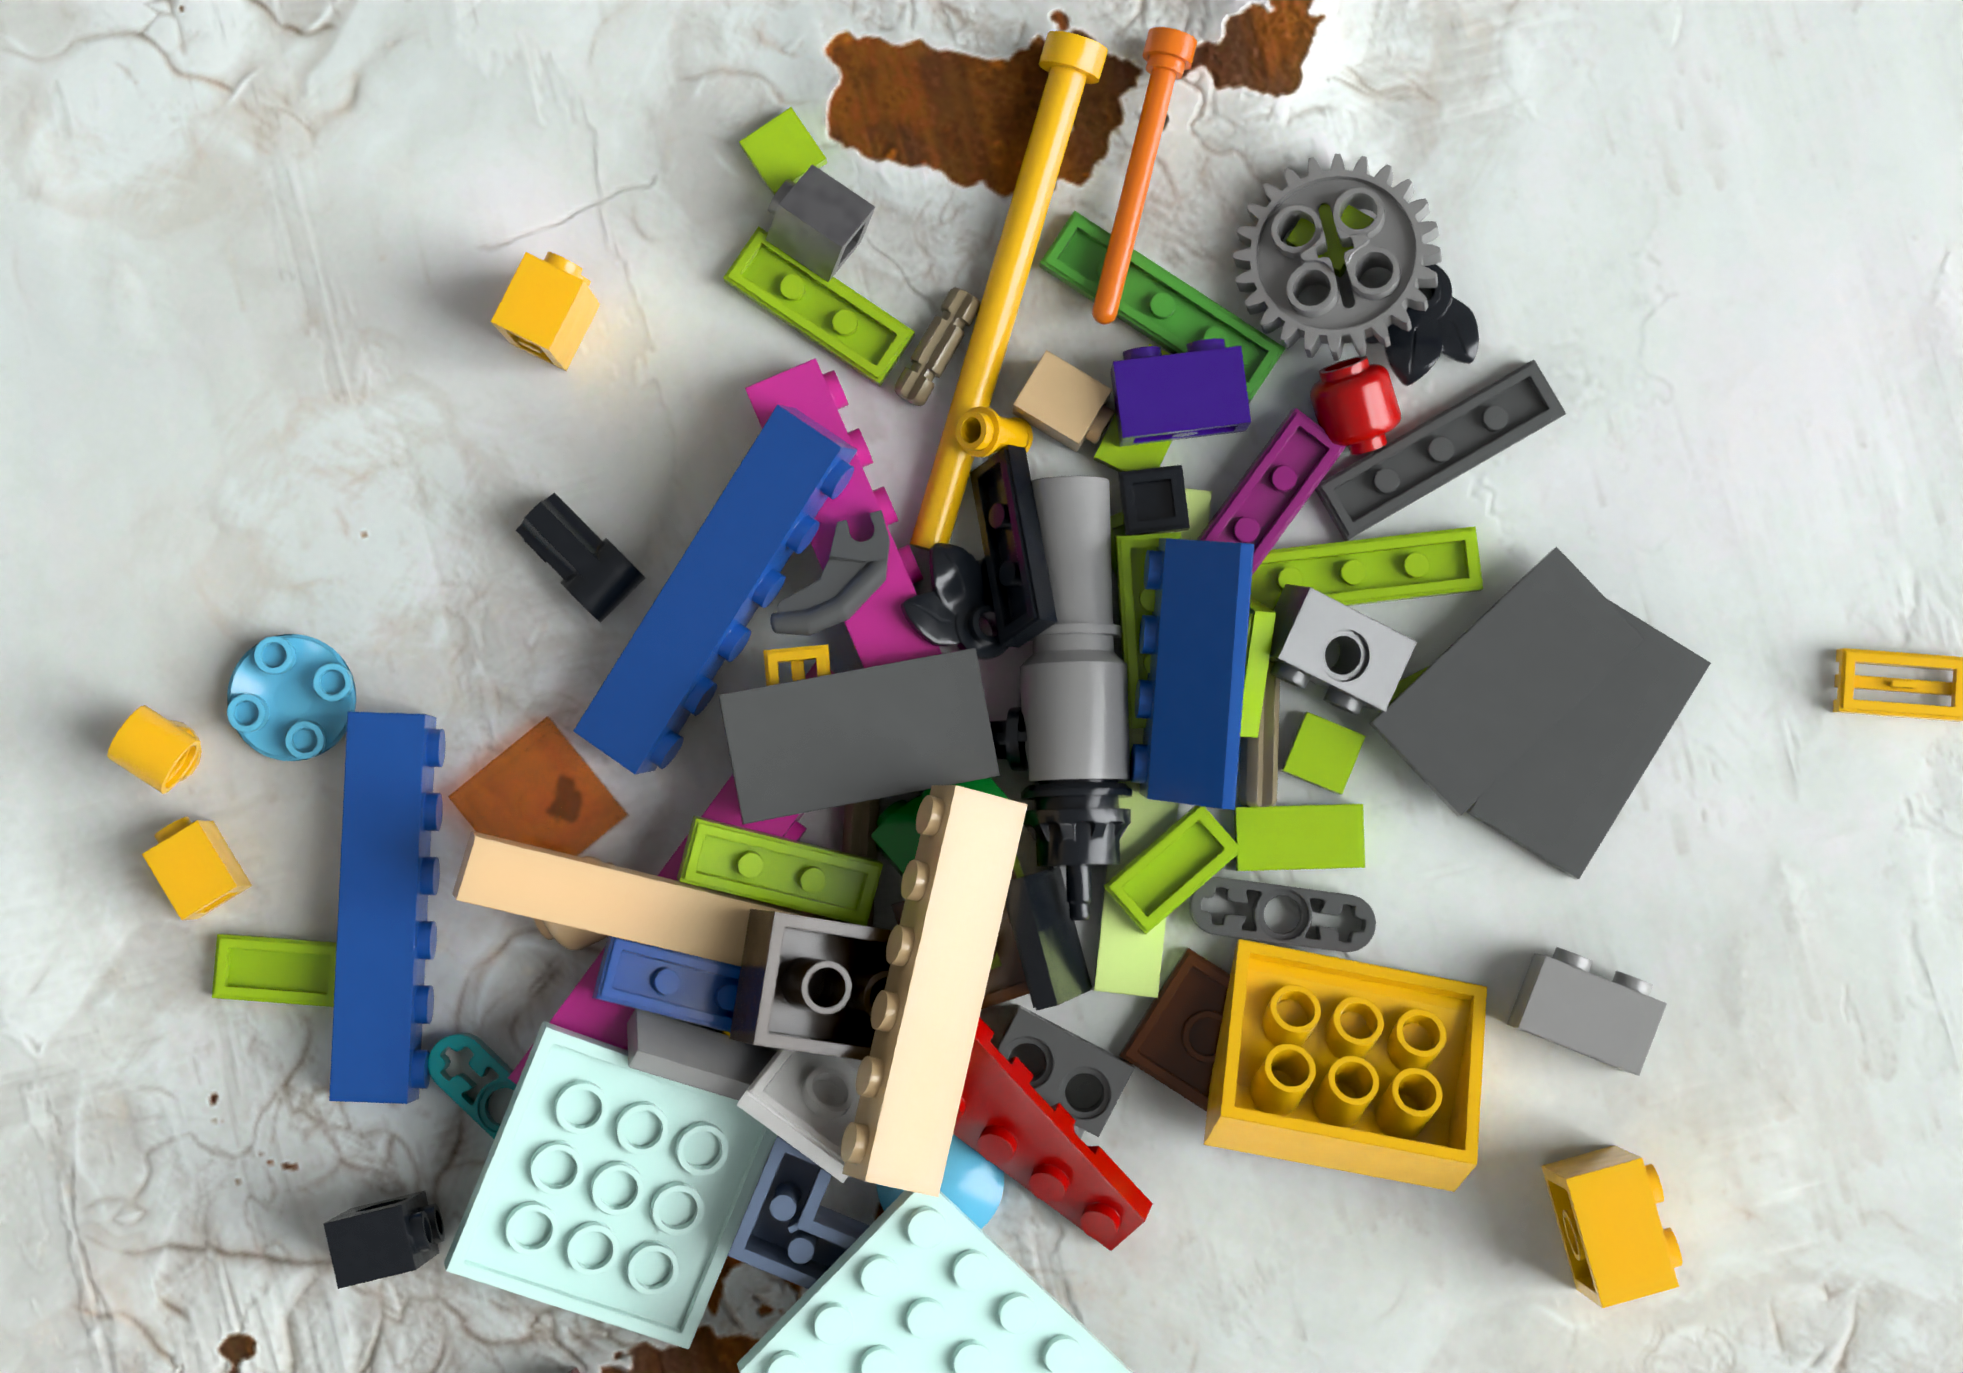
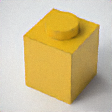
[142,816,252,920]

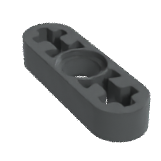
[1189,877,1376,952]

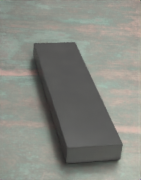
[1315,360,1566,541]

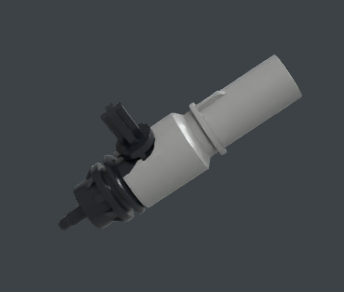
[990,476,1132,921]

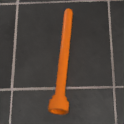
[1092,27,1197,325]

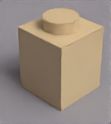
[1012,350,1115,452]

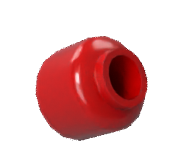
[1310,356,1401,455]

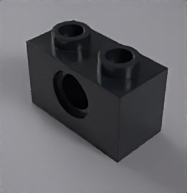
[323,1191,445,1289]

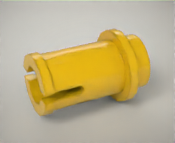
[956,406,1033,458]

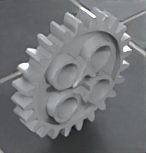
[1233,154,1442,361]

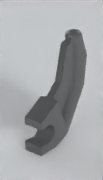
[770,510,890,636]

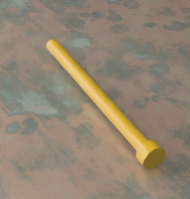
[910,31,1108,552]

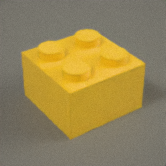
[1541,1145,1682,1308]

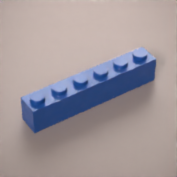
[573,404,857,774]
[329,712,446,1104]

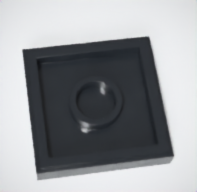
[1005,867,1093,1011]

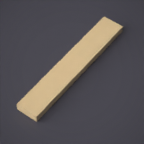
[452,831,840,966]

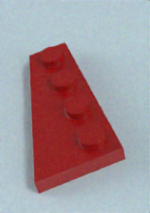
[953,1017,1153,1251]

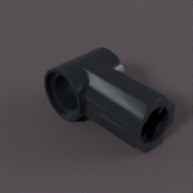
[516,493,646,623]

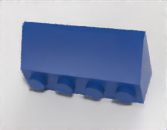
[1130,538,1254,810]

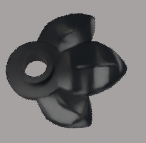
[1366,264,1479,386]
[901,543,1009,660]

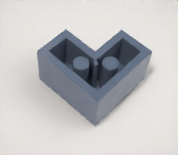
[728,1135,870,1289]

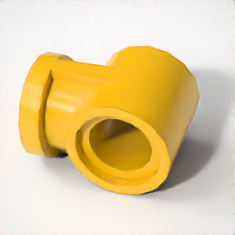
[107,705,202,794]

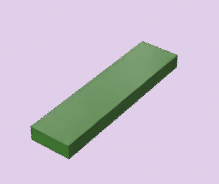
[1039,210,1286,403]

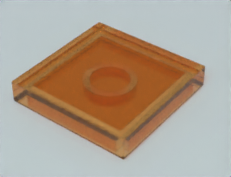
[448,716,629,857]

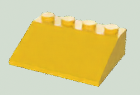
[1203,939,1487,1192]

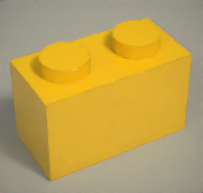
[490,252,600,371]

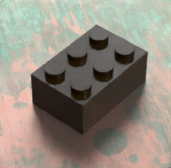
[729,909,892,1060]

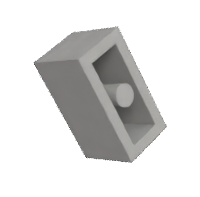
[1507,947,1667,1076]

